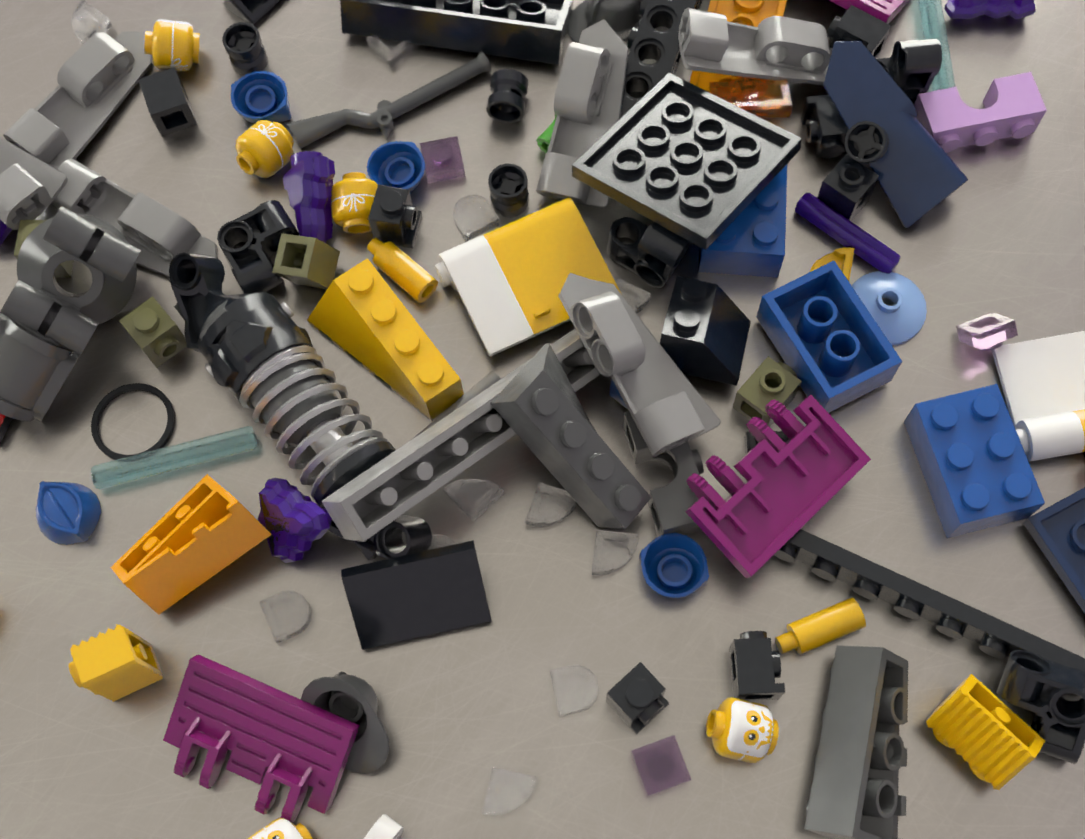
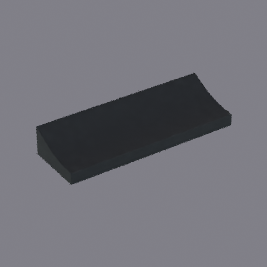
[340,0,574,65]

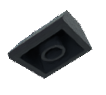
[660,276,751,386]

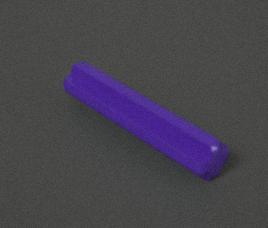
[795,192,901,274]

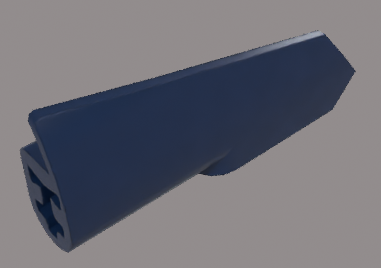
[823,41,969,228]

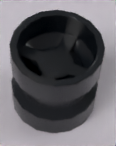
[222,22,268,76]
[486,69,529,123]
[844,121,889,163]
[488,163,529,218]

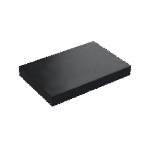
[341,540,491,650]

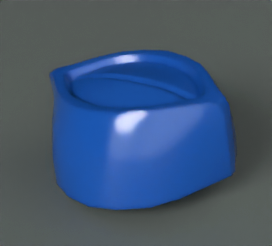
[231,71,292,123]
[367,141,425,193]
[36,481,101,545]
[639,533,709,598]

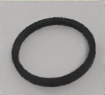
[91,383,175,462]

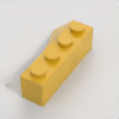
[307,258,464,420]

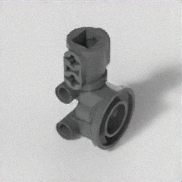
[0,206,141,422]

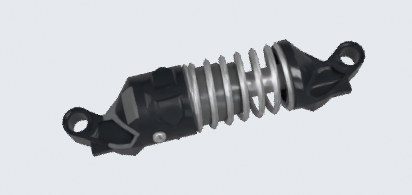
[169,252,432,560]

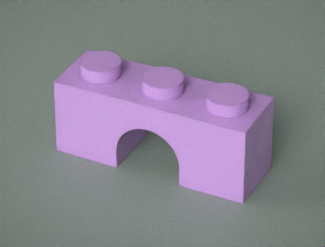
[914,72,1047,153]

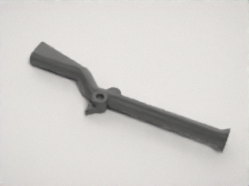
[286,51,492,149]

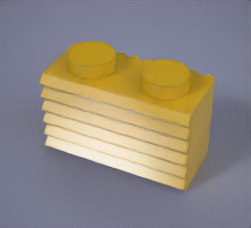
[69,624,163,702]
[926,674,1045,790]

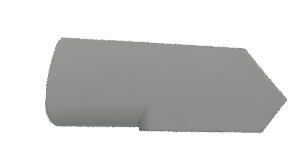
[678,8,832,85]
[536,19,629,208]
[3,31,153,169]
[0,137,68,230]
[34,159,217,278]
[558,273,721,456]

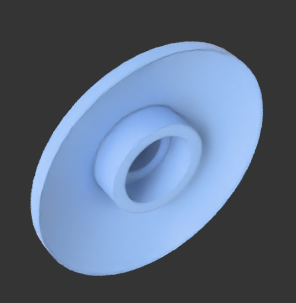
[852,271,927,346]

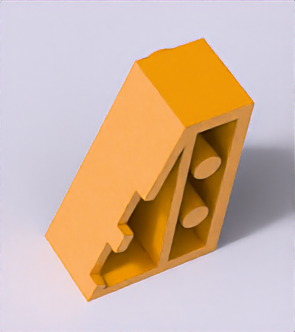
[110,474,272,615]

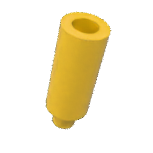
[367,238,438,303]
[775,597,866,655]

